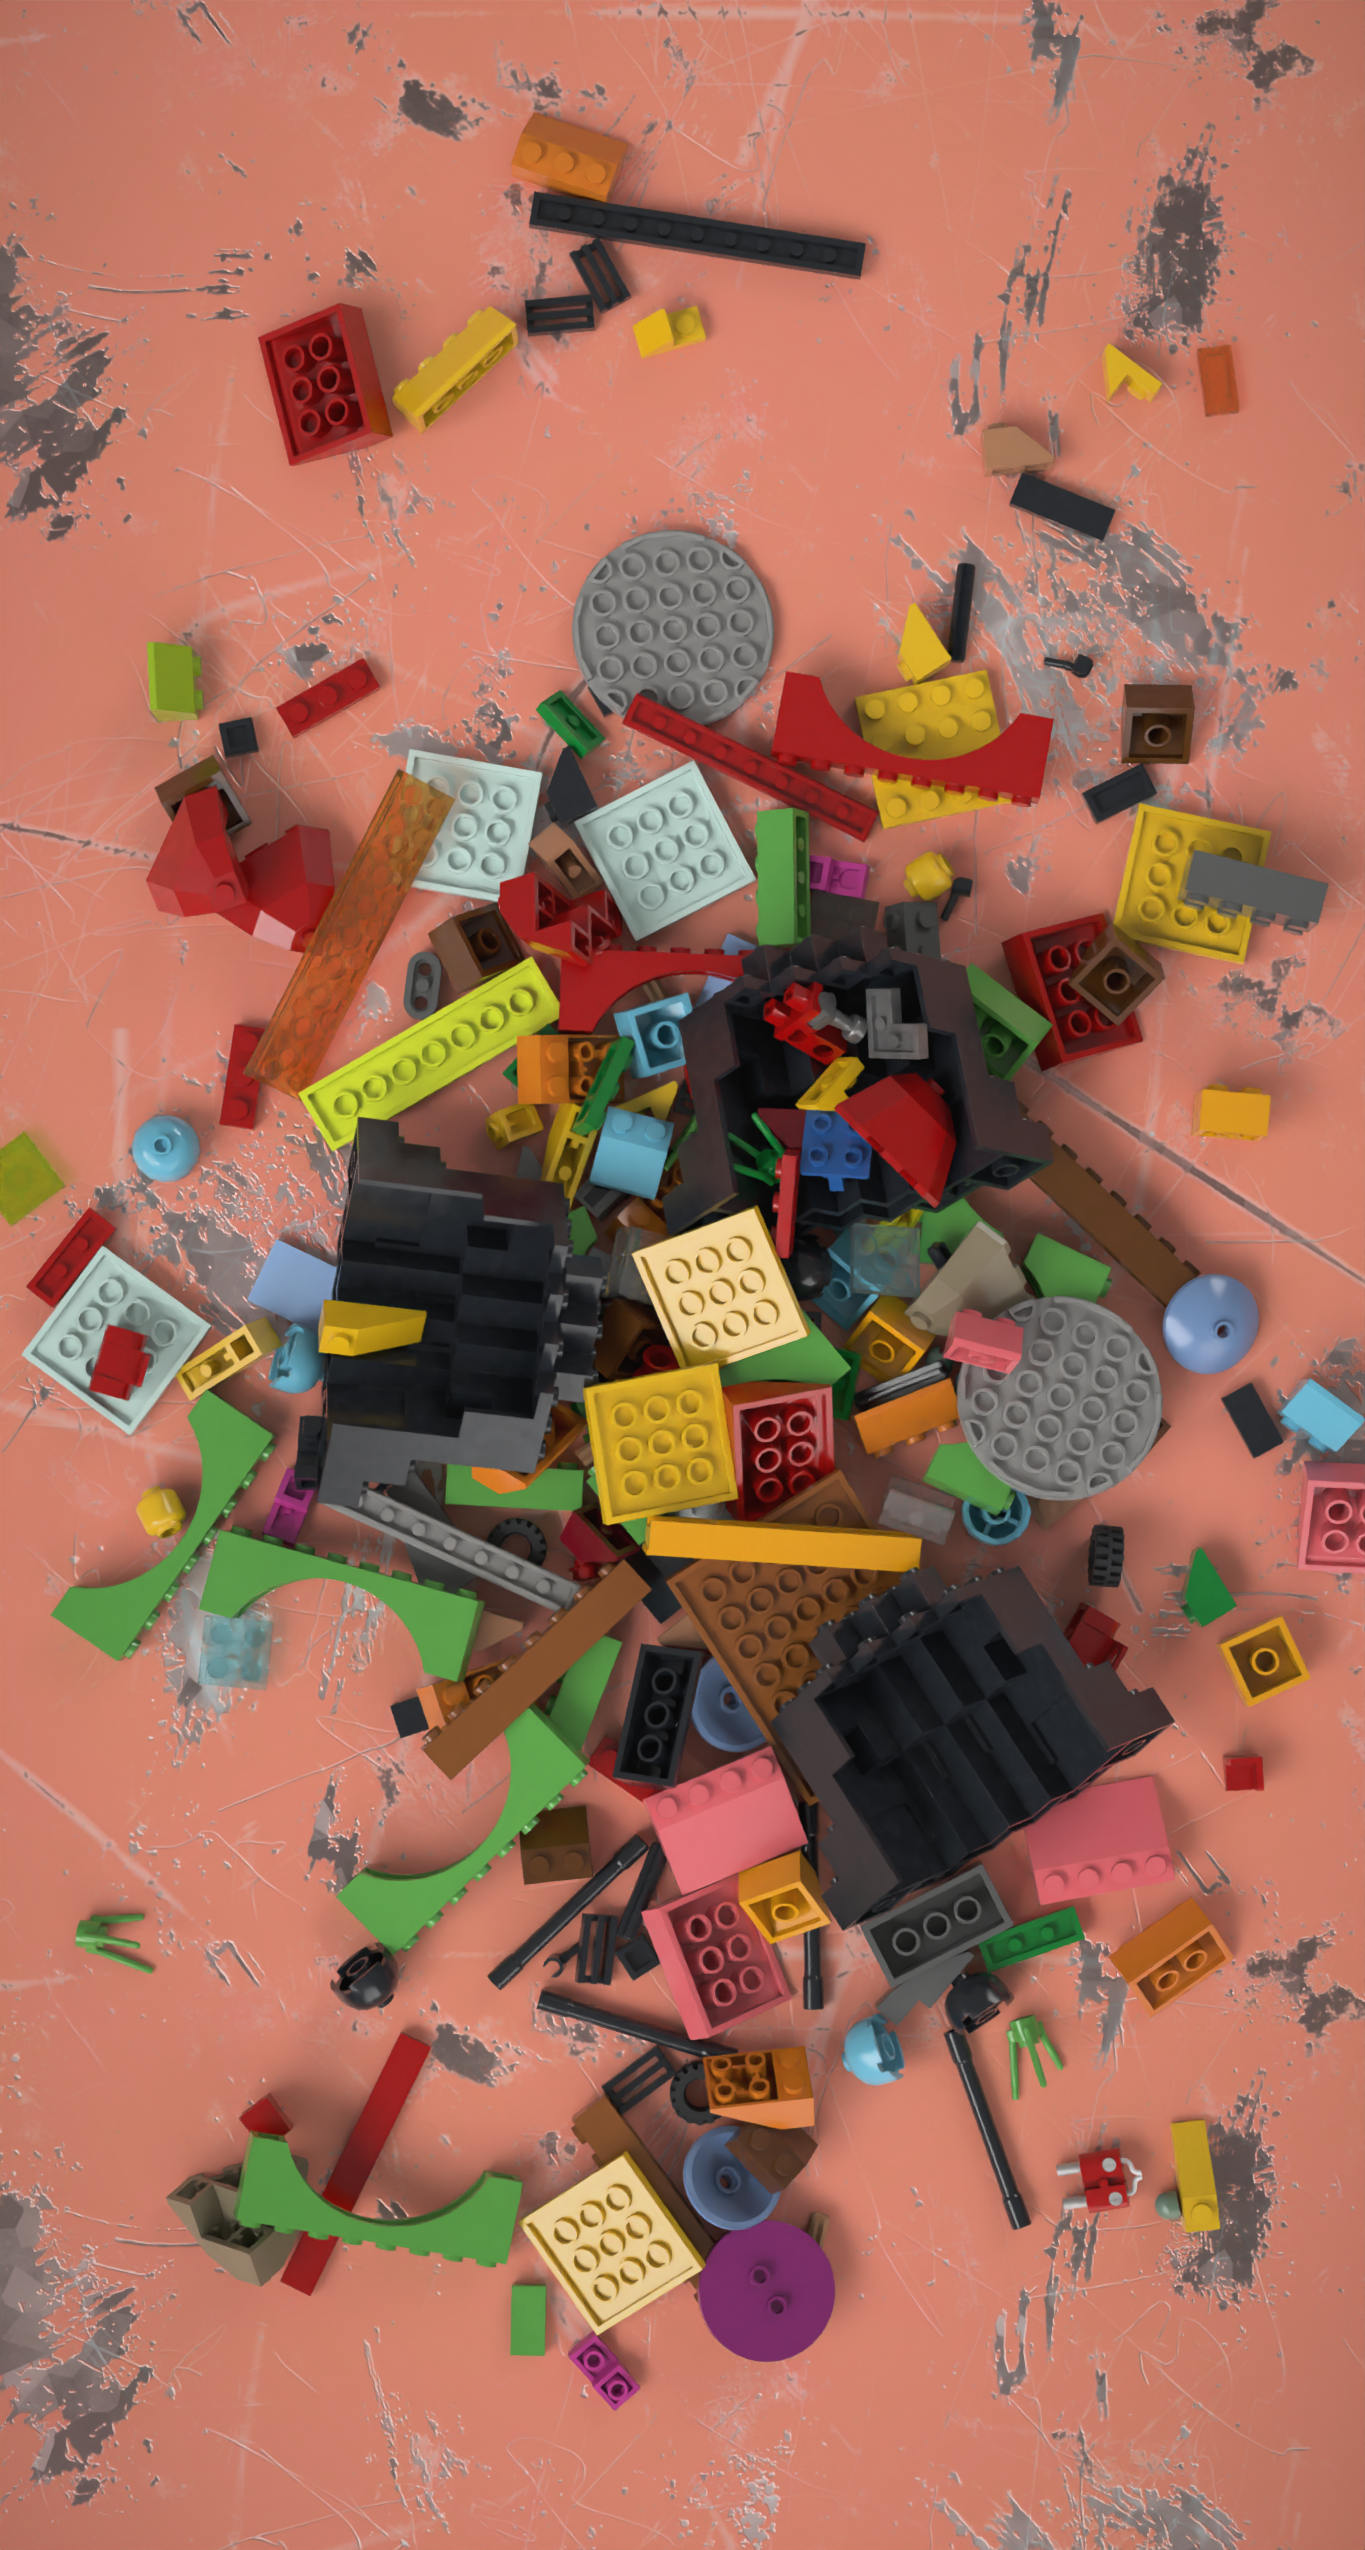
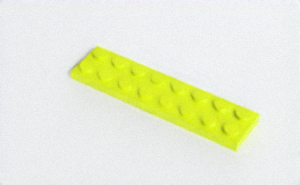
[298,956,559,1153]

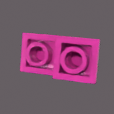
[568,2331,641,2411]

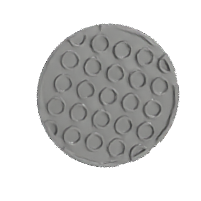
[572,530,774,726]
[957,1296,1163,1501]

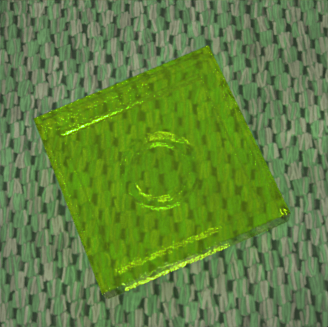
[0,1131,66,1227]

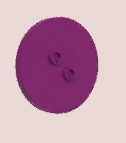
[697,2220,835,2362]

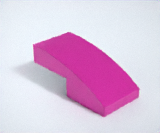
[809,855,870,900]
[262,1468,316,1548]

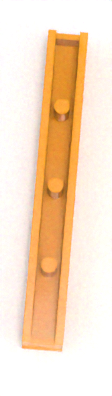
[642,1515,922,1572]

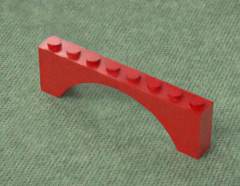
[771,671,1054,807]
[558,944,754,1035]

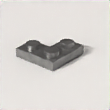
[866,988,929,1059]

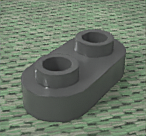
[403,952,442,1020]

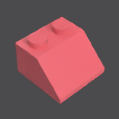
[943,1309,1024,1374]

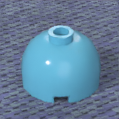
[132,1115,201,1183]
[268,1324,327,1394]
[961,1488,1031,1546]
[842,2014,905,2086]

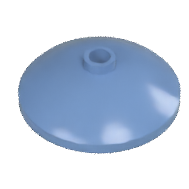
[1163,1274,1259,1374]
[691,1656,766,1752]
[683,2125,781,2230]

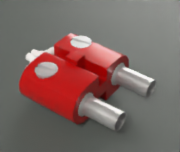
[1056,2148,1143,2213]

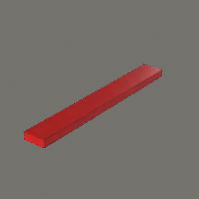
[622,693,879,843]
[280,2031,432,2296]

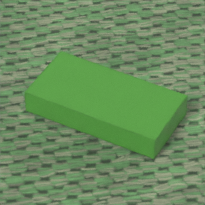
[510,2284,546,2356]

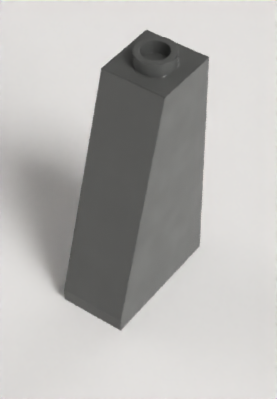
[386,1471,478,1593]

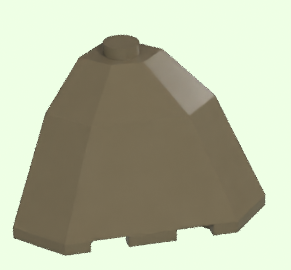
[904,1220,1035,1336]
[166,2154,309,2287]

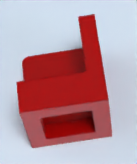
[1223,1754,1264,1791]
[239,2092,294,2136]

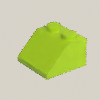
[147,642,204,722]

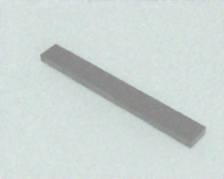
[320,1487,581,1611]

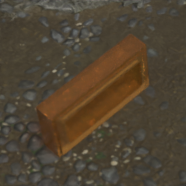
[1196,344,1240,417]

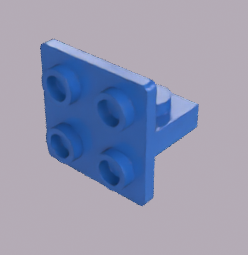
[800,1110,873,1191]

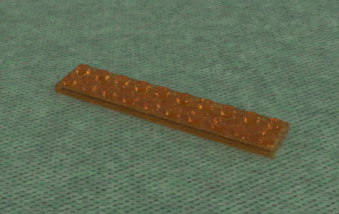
[243,769,455,1101]

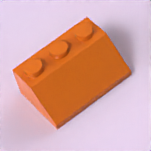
[511,112,629,203]
[851,1378,959,1458]
[472,1403,588,1494]
[1108,1897,1234,2018]

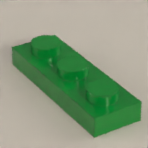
[571,1036,635,1136]
[978,1905,1085,1972]

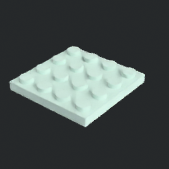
[385,749,543,903]
[574,760,756,943]
[21,1245,213,1436]

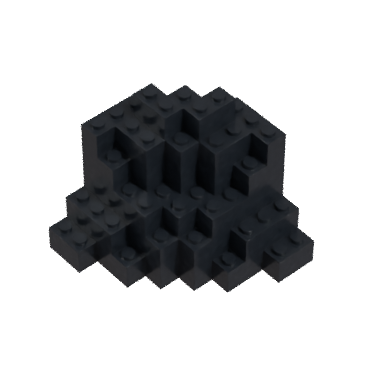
[662,926,1054,1238]
[316,1117,608,1507]
[771,1566,1175,1931]

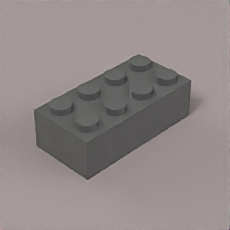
[1177,850,1328,936]
[859,1860,1014,1988]

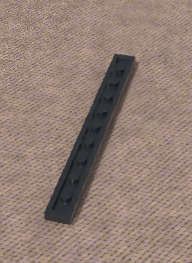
[529,191,866,280]

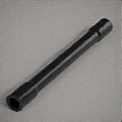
[798,1802,824,2010]
[487,1834,650,1990]
[536,1989,738,2059]
[943,2029,1032,2230]

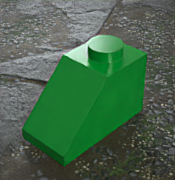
[1180,1547,1237,1627]

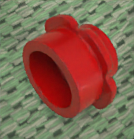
[569,1559,602,1582]

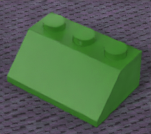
[966,963,1053,1081]

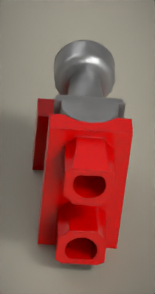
[763,982,868,1065]

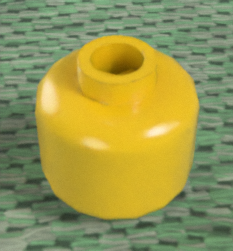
[903,851,955,901]
[136,1486,186,1539]

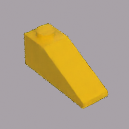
[540,1103,598,1210]
[318,1299,426,1356]
[176,1316,283,1401]
[1170,2119,1220,2233]

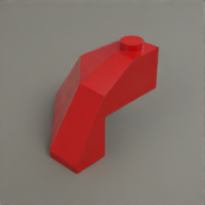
[146,785,250,917]
[217,824,335,956]
[498,872,623,966]
[833,1073,957,1208]

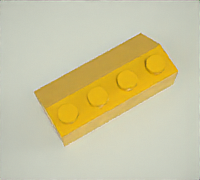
[392,306,519,434]

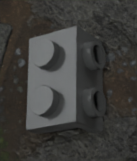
[884,902,941,960]

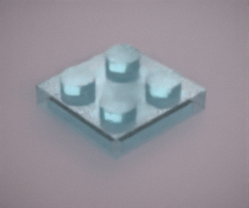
[850,1223,920,1298]
[198,1615,274,1690]

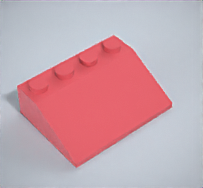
[1297,1461,1365,1573]
[643,1746,808,1896]
[1024,1775,1175,1905]
[641,1873,792,2040]

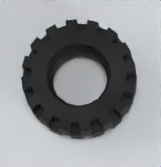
[486,1518,547,1567]
[1088,1525,1124,1587]
[670,2060,722,2125]

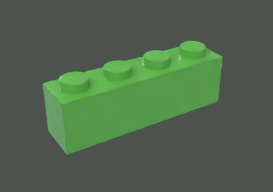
[755,808,811,949]
[445,1462,585,1511]
[544,1634,623,1750]

